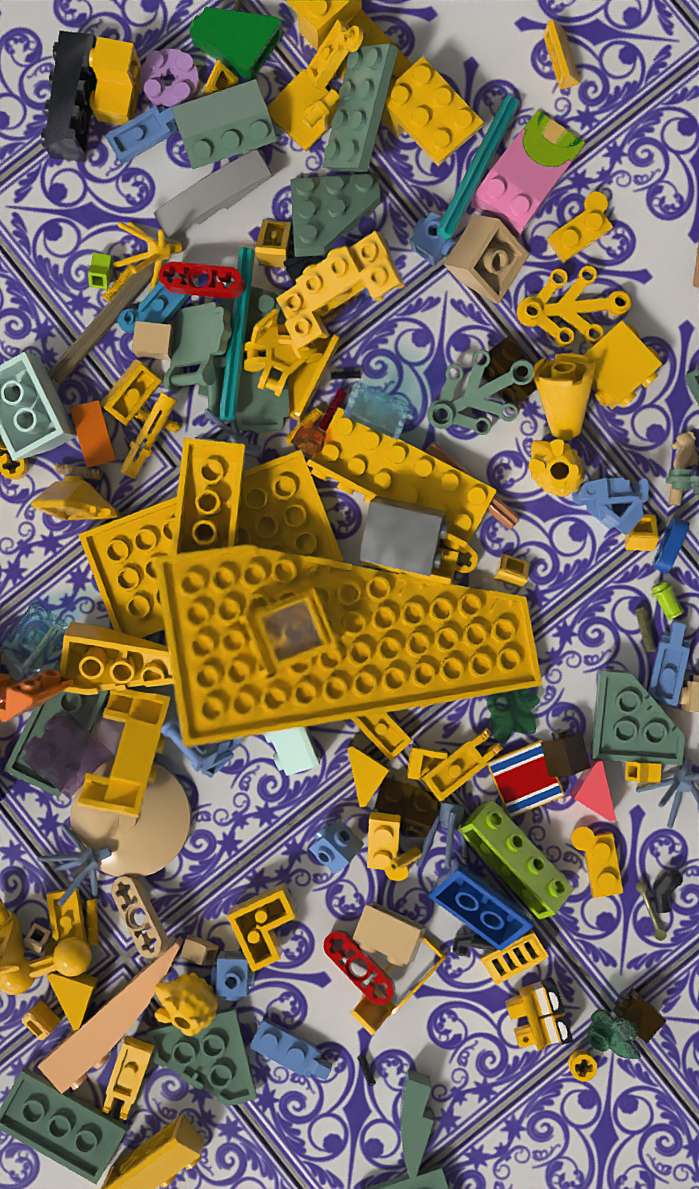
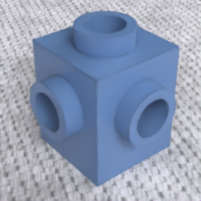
[410,211,457,267]
[309,818,364,874]
[211,951,255,1001]

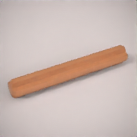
[425,442,520,529]

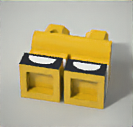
[505,977,574,1051]

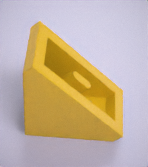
[256,220,292,268]
[347,744,389,808]
[47,971,99,1031]

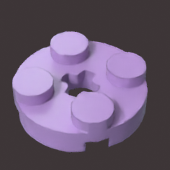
[140,49,200,109]

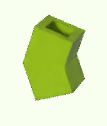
[88,252,115,290]

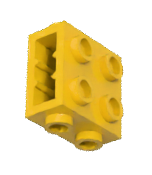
[584,320,663,410]

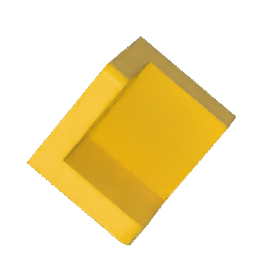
[406,745,448,780]

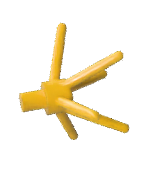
[113,222,182,293]

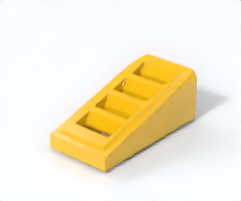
[480,928,549,985]

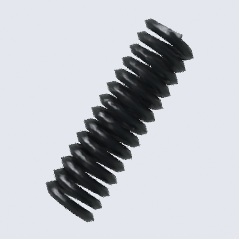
[330,370,361,380]
[357,1054,376,1086]

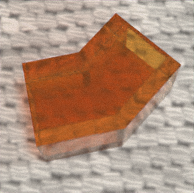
[291,425,327,455]

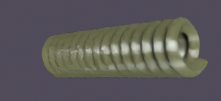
[635,606,656,653]

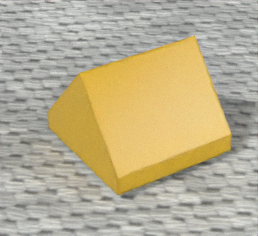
[204,60,239,96]
[494,554,530,588]
[21,1000,62,1041]

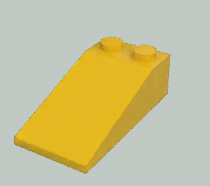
[170,438,245,555]

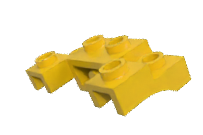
[276,231,406,351]
[77,689,171,818]

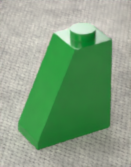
[190,7,283,81]

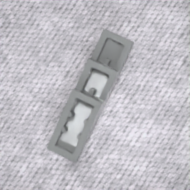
[153,149,273,240]

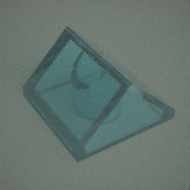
[343,380,413,440]
[0,600,69,676]

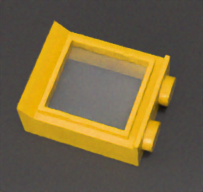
[239,588,338,677]

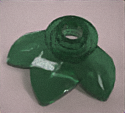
[486,689,540,744]
[587,1009,641,1059]

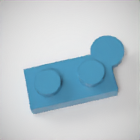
[118,277,191,333]

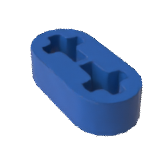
[652,516,689,574]

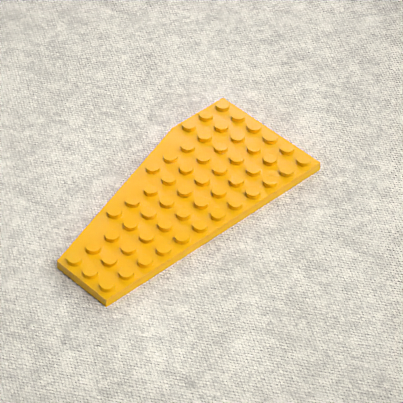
[154,545,542,747]

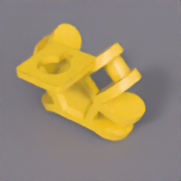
[244,308,323,397]

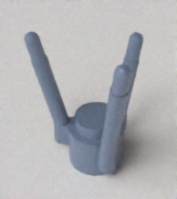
[416,802,468,868]

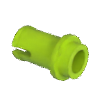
[651,580,685,620]

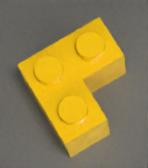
[89,37,142,126]
[227,882,297,972]

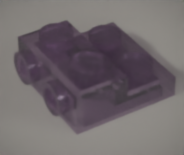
[21,712,112,799]

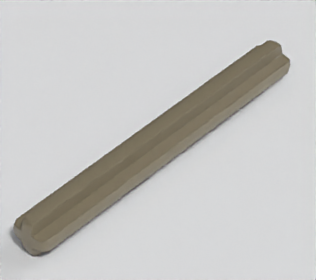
[48,267,153,384]

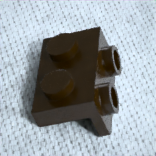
[478,336,537,410]
[372,777,439,838]

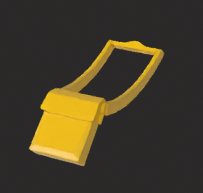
[350,935,447,1035]

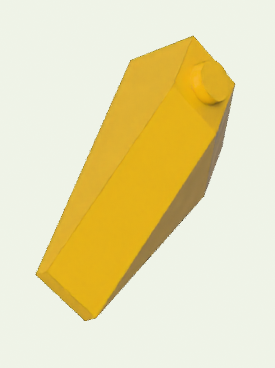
[32,476,121,520]
[60,621,174,695]

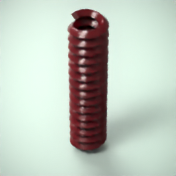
[318,387,347,431]

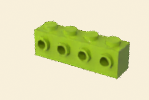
[457,799,574,920]

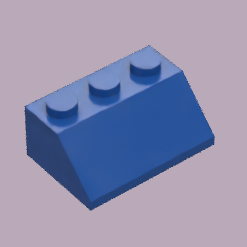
[428,858,535,951]

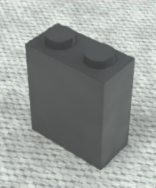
[359,496,450,576]

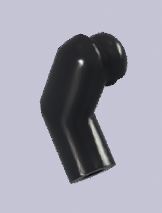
[652,870,683,913]
[452,933,497,956]

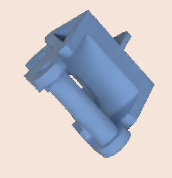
[572,477,649,535]
[161,716,243,778]

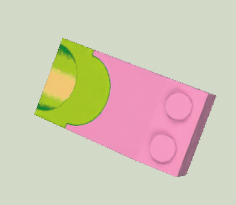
[471,110,586,239]

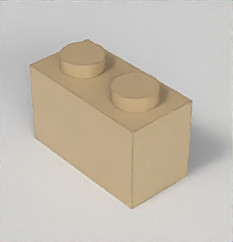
[352,902,427,966]

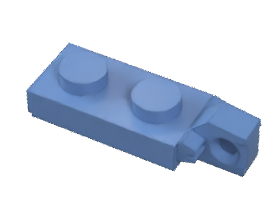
[105,102,180,165]
[648,621,690,707]
[249,1017,332,1080]

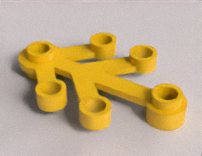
[516,266,631,347]

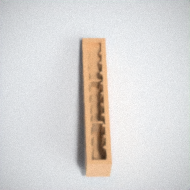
[38,936,184,1094]

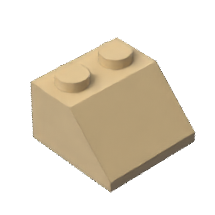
[444,215,529,304]

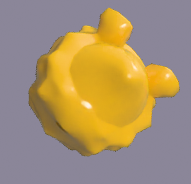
[529,439,585,497]
[155,973,219,1036]

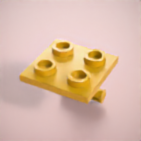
[267,69,340,152]

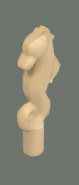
[666,431,699,506]

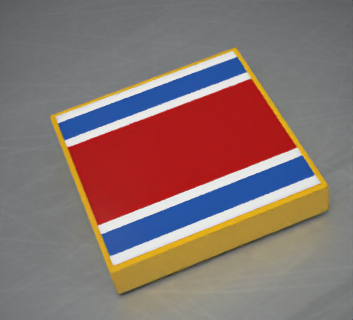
[486,739,565,818]

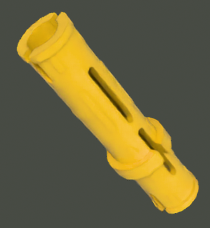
[119,391,178,479]

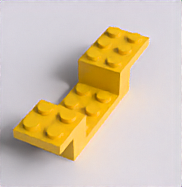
[285,0,484,167]

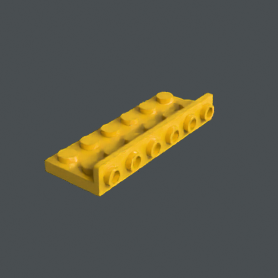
[306,407,497,551]

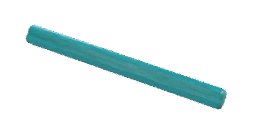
[437,94,520,240]
[220,247,255,421]

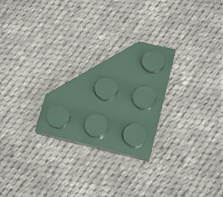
[290,173,380,257]
[590,669,685,765]
[147,1006,257,1107]

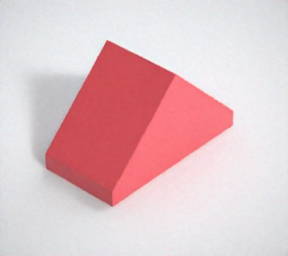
[569,759,616,822]

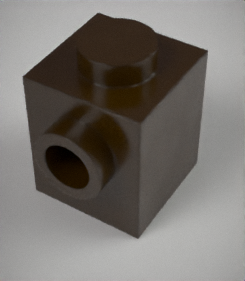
[541,729,591,777]
[613,988,667,1044]

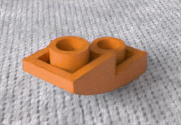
[70,399,116,468]

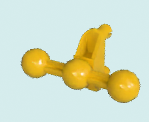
[0,898,92,995]

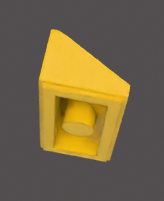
[543,19,581,90]
[100,360,163,426]

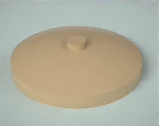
[70,759,192,878]

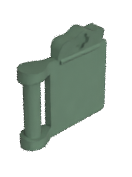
[163,302,232,391]
[205,356,289,435]

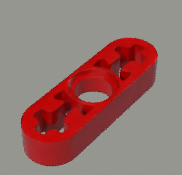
[159,262,245,299]
[323,930,396,1005]

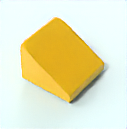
[625,514,659,551]

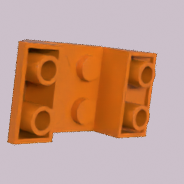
[0,651,73,722]

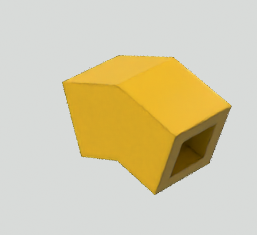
[625,761,661,783]

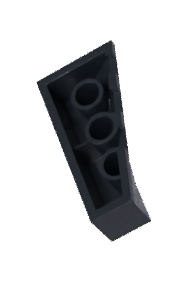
[41,30,97,162]

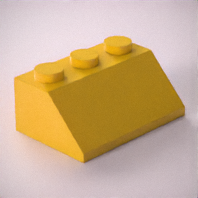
[101,1113,204,1189]

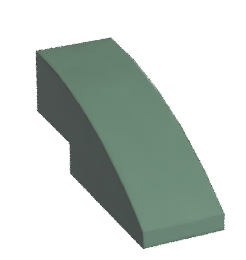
[400,1069,434,1180]

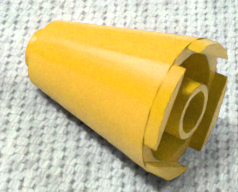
[533,353,595,441]

